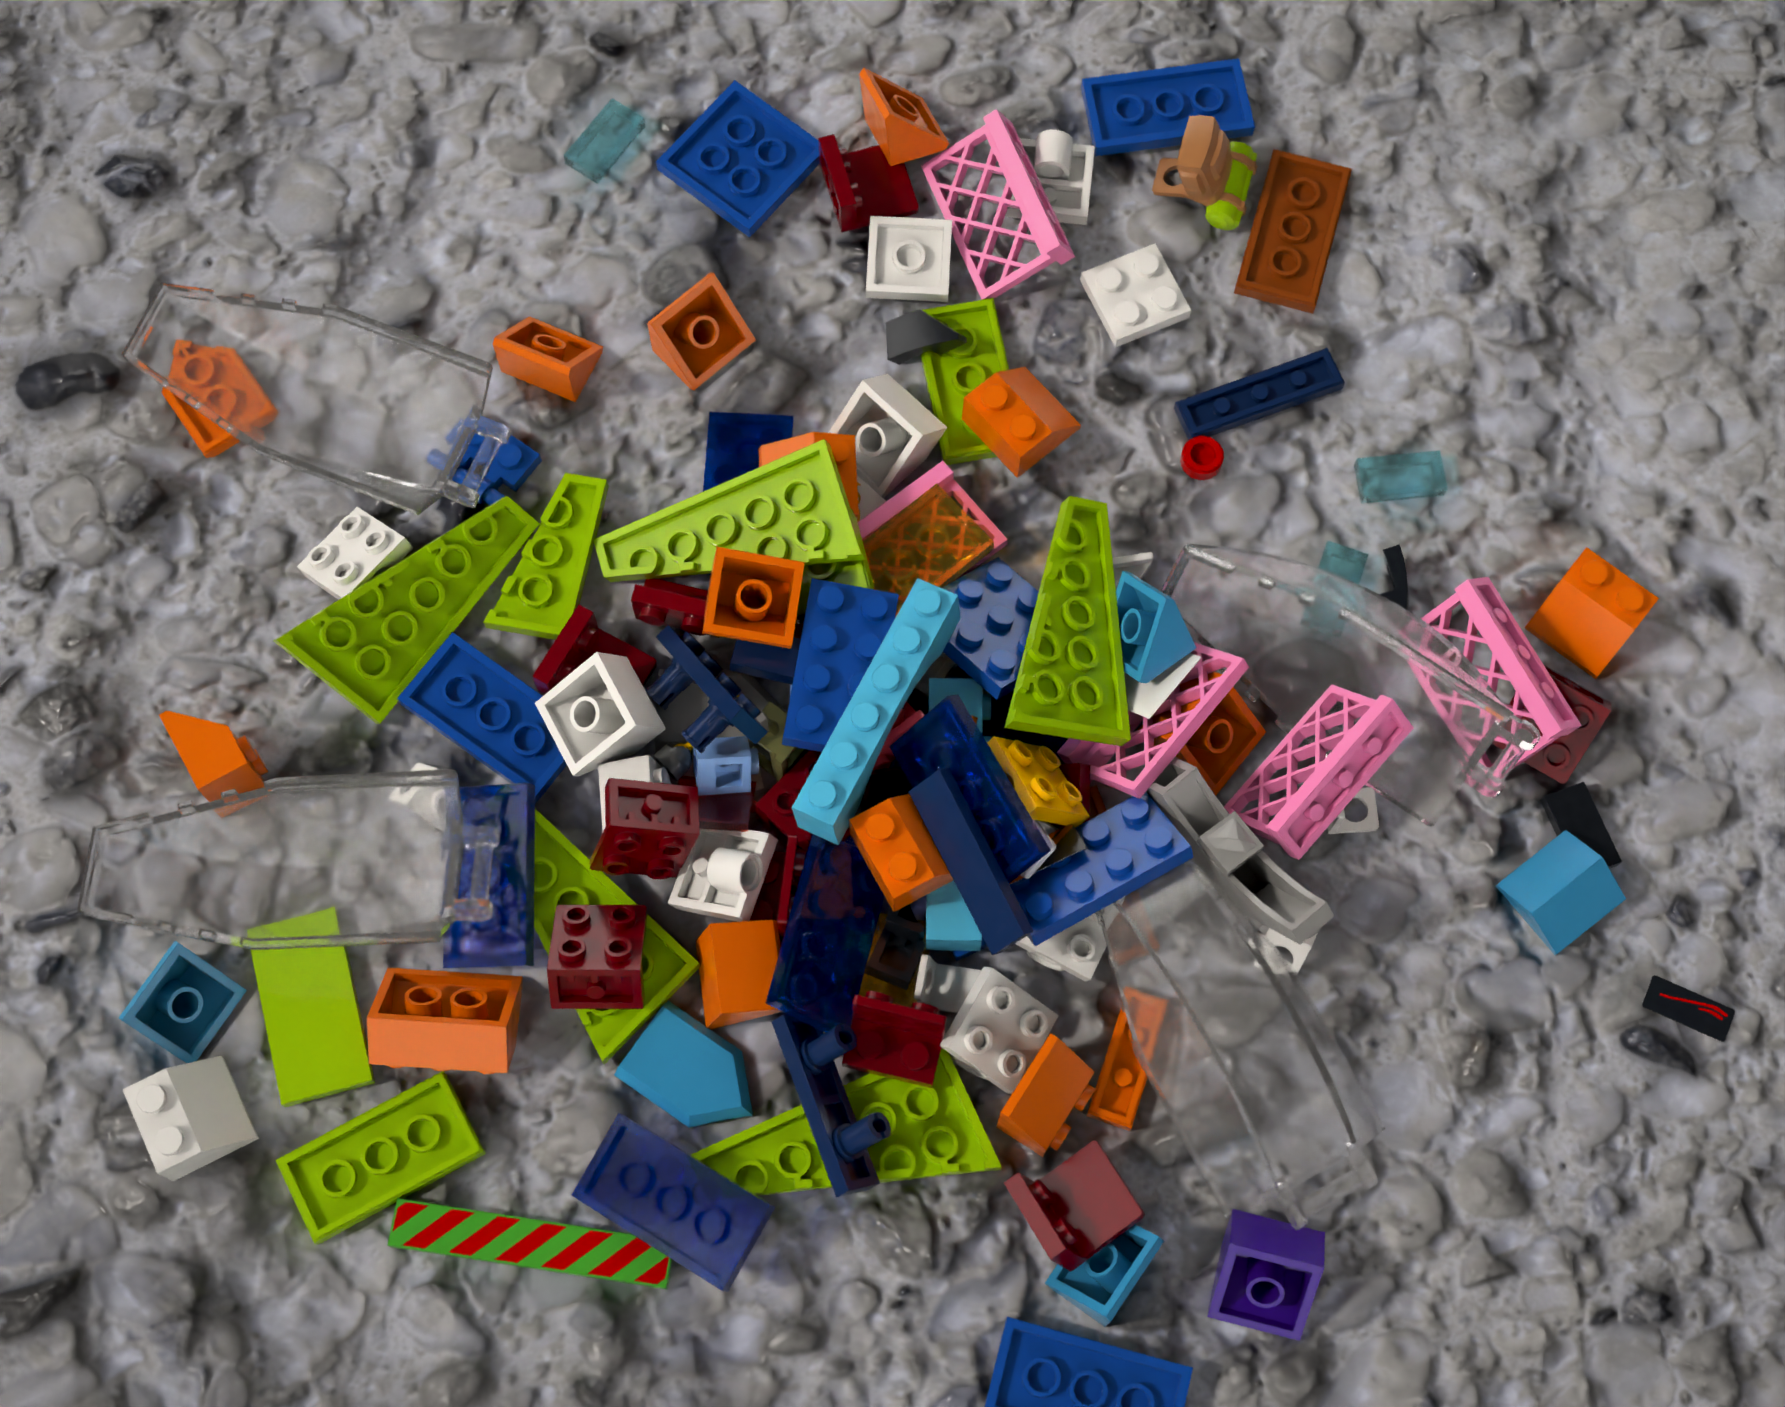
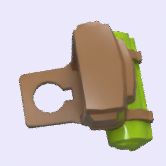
[1152,115,1258,230]

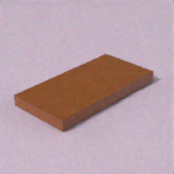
[1234,149,1352,314]

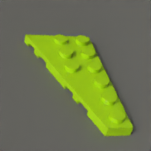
[593,439,867,582]
[273,496,540,724]
[1004,496,1131,746]
[477,784,700,1065]
[689,1048,1002,1201]

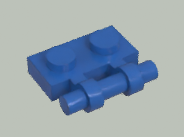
[429,410,542,505]

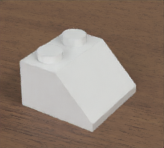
[828,374,948,498]
[535,652,666,777]
[122,1056,259,1181]

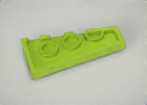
[483,473,609,640]

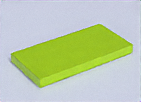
[912,298,1009,465]
[247,907,375,1108]
[275,1071,486,1245]

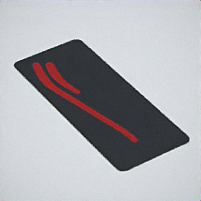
[1642,975,1735,1042]

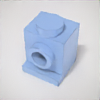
[693,736,759,796]

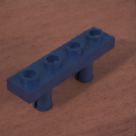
[645,625,768,754]
[771,1010,891,1198]

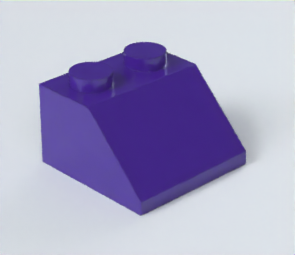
[1207,1209,1325,1341]

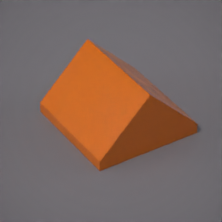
[859,68,949,166]
[647,272,756,390]
[493,316,603,402]
[696,920,789,1030]

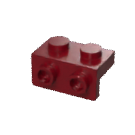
[631,578,719,638]

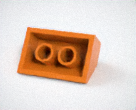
[367,967,523,1074]

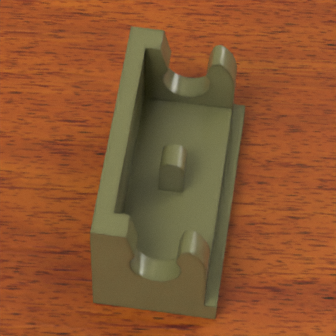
[758,701,809,782]

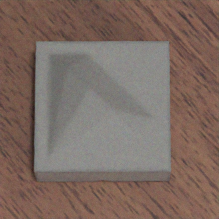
[1197,811,1264,877]

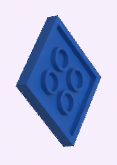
[656,80,819,238]
[942,557,1039,700]

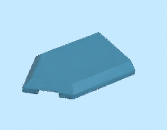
[614,1001,753,1128]

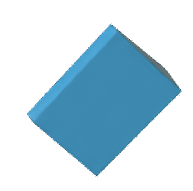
[1116,571,1196,684]
[1496,830,1626,955]
[119,941,247,1063]
[1045,1225,1164,1327]

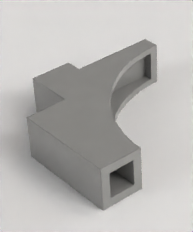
[1146,757,1335,944]

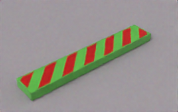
[387,1198,676,1290]

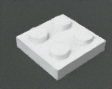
[866,216,952,302]
[1080,244,1191,348]

